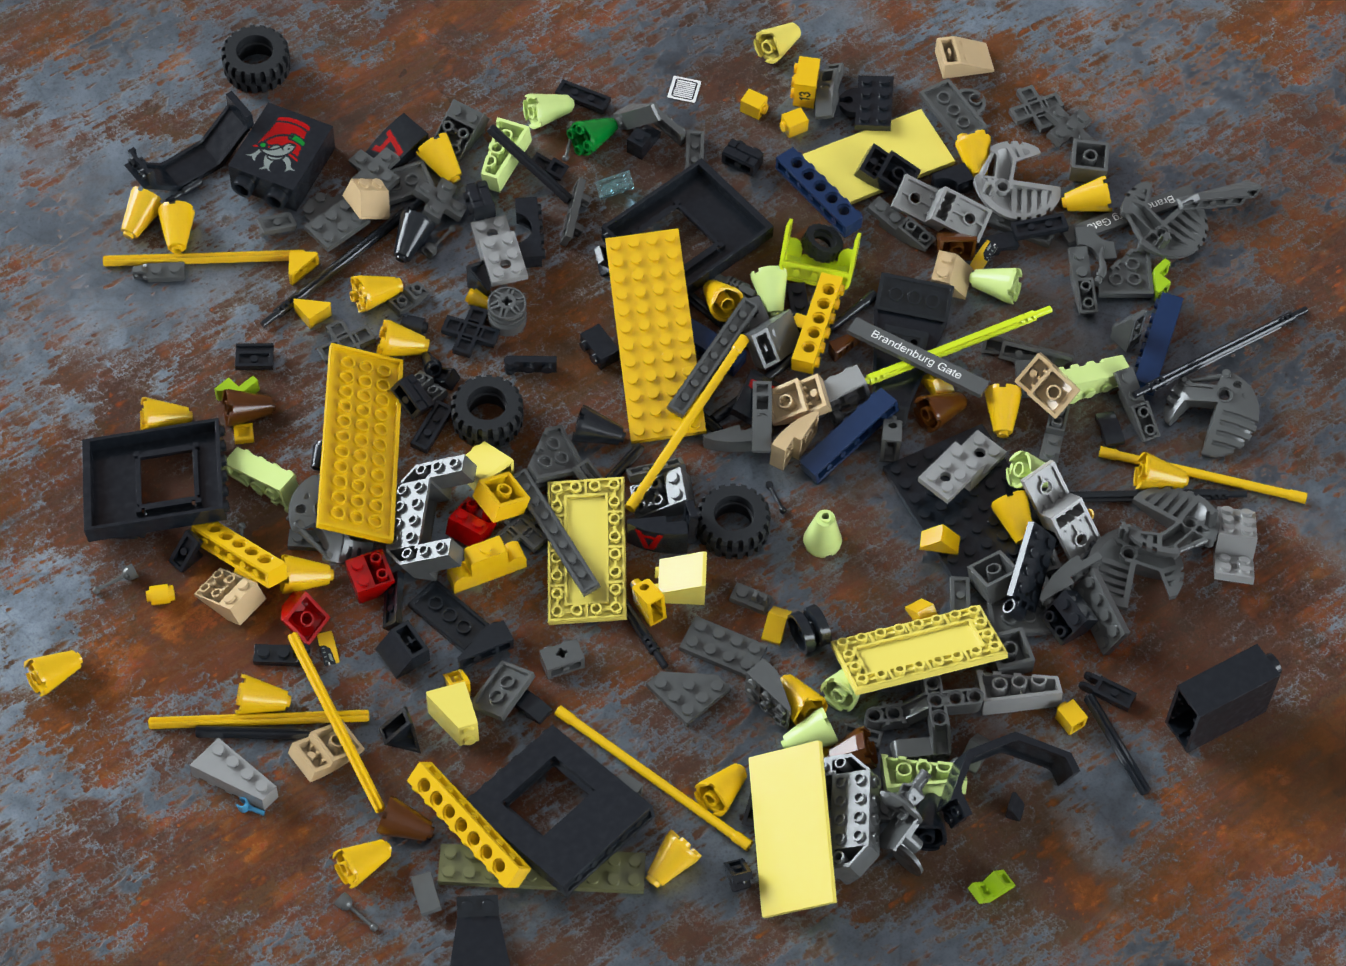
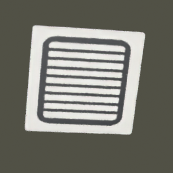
[667,76,701,103]

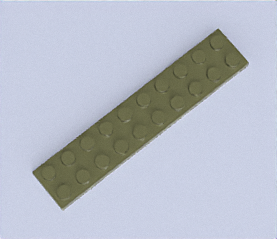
[438,844,646,894]

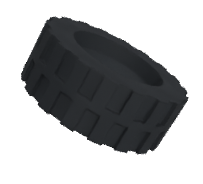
[801,223,843,263]

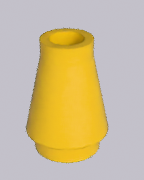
[465,288,488,310]

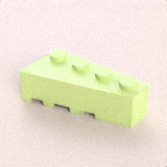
[224,447,299,513]
[880,754,967,796]

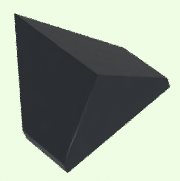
[466,260,491,298]
[379,706,421,753]

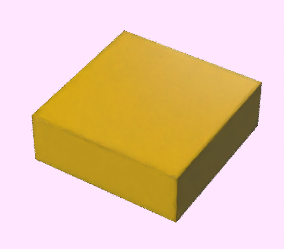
[233,423,254,444]

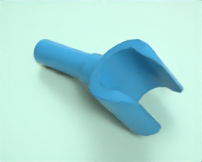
[236,797,266,816]

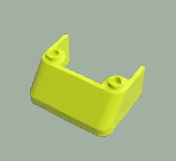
[779,219,862,290]

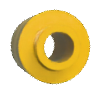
[146,584,175,606]

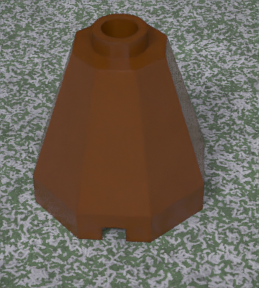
[827,726,879,770]

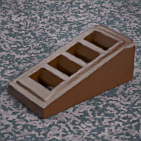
[828,334,862,362]

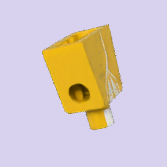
[630,578,667,627]

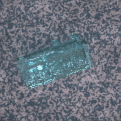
[595,170,634,200]

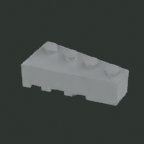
[819,365,871,418]
[975,670,1063,716]
[190,738,279,810]

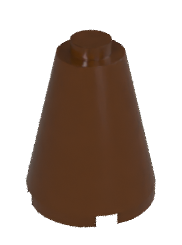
[222,389,276,427]
[914,391,967,433]
[376,795,435,841]

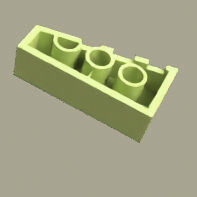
[481,117,532,193]
[1058,355,1129,404]

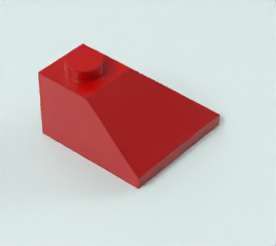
[281,591,331,645]

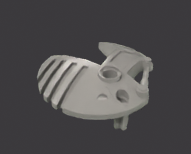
[973,141,1061,221]

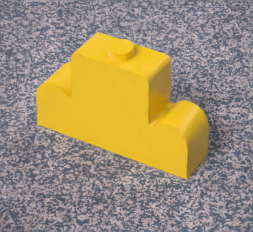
[447,536,527,594]

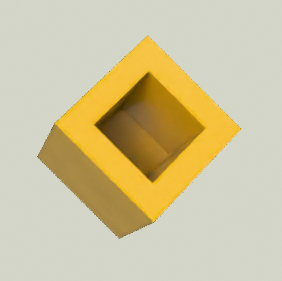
[740,89,769,120]
[780,107,809,138]
[1055,699,1088,735]

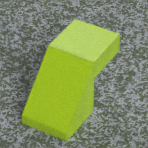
[1152,258,1171,301]
[214,376,260,401]
[968,870,1016,904]

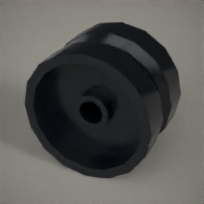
[787,604,832,654]

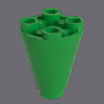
[567,118,618,156]

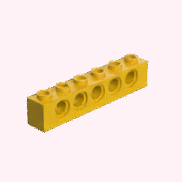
[791,272,845,375]
[191,521,287,588]

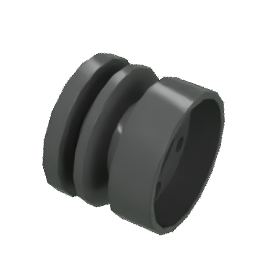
[487,286,527,337]

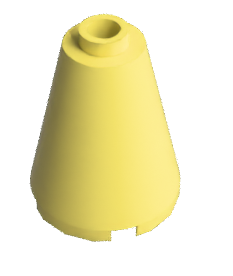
[753,23,801,64]

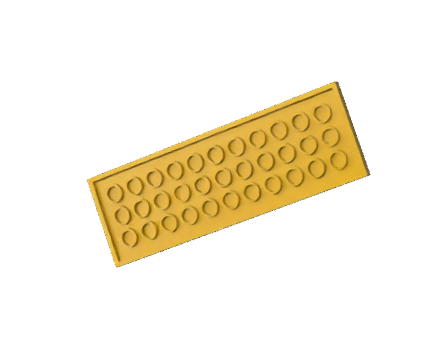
[605,228,707,444]
[316,343,403,544]

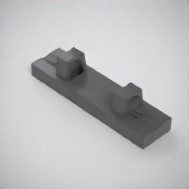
[560,177,591,247]

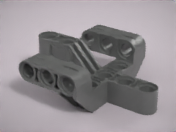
[864,675,984,762]

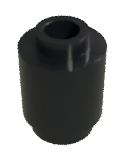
[400,315,429,335]

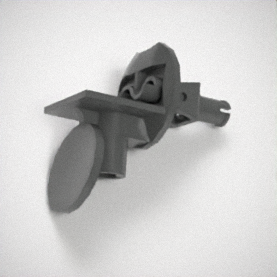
[879,769,932,876]

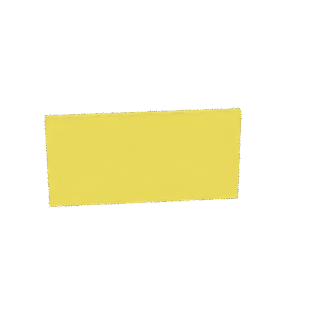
[803,109,955,205]
[547,477,627,625]
[831,605,1008,696]
[749,740,837,918]

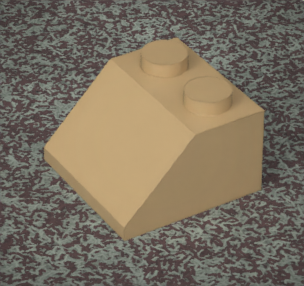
[342,178,390,219]
[931,250,973,300]

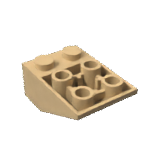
[935,36,994,79]
[194,568,267,625]

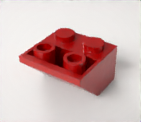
[445,496,497,546]
[345,549,395,604]

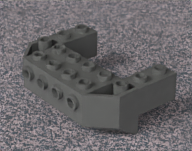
[386,454,477,581]
[824,753,881,885]

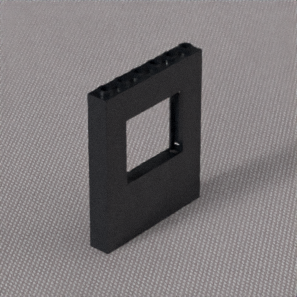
[601,158,774,296]
[82,418,230,542]
[467,724,655,897]

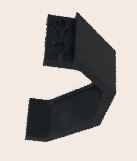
[124,91,254,192]
[936,732,1080,829]

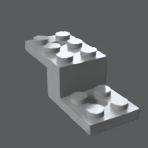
[891,174,993,244]
[470,215,528,287]
[918,430,1007,504]
[1020,460,1101,560]
[1213,506,1258,585]

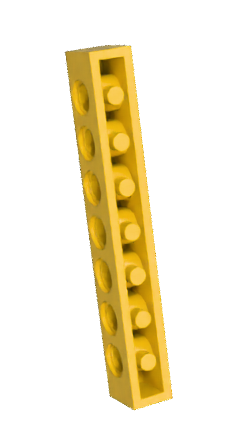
[407,762,531,888]

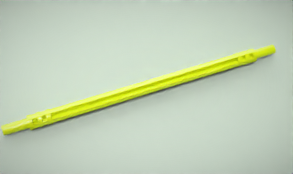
[862,305,1052,387]

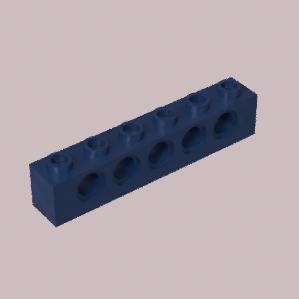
[775,147,863,238]

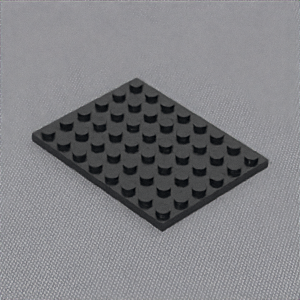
[883,424,1059,581]

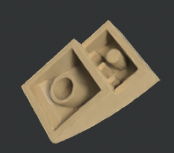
[1014,352,1081,419]
[772,373,832,426]
[770,411,819,471]
[288,720,365,782]

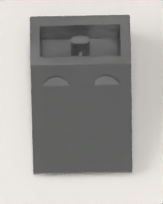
[434,99,490,162]
[742,309,800,369]
[630,467,696,519]
[745,658,791,729]

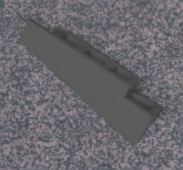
[1176,181,1262,211]
[981,335,1073,367]

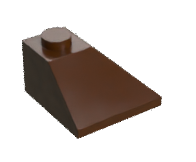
[935,232,977,261]

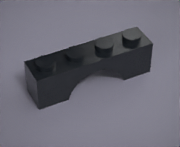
[515,197,546,268]

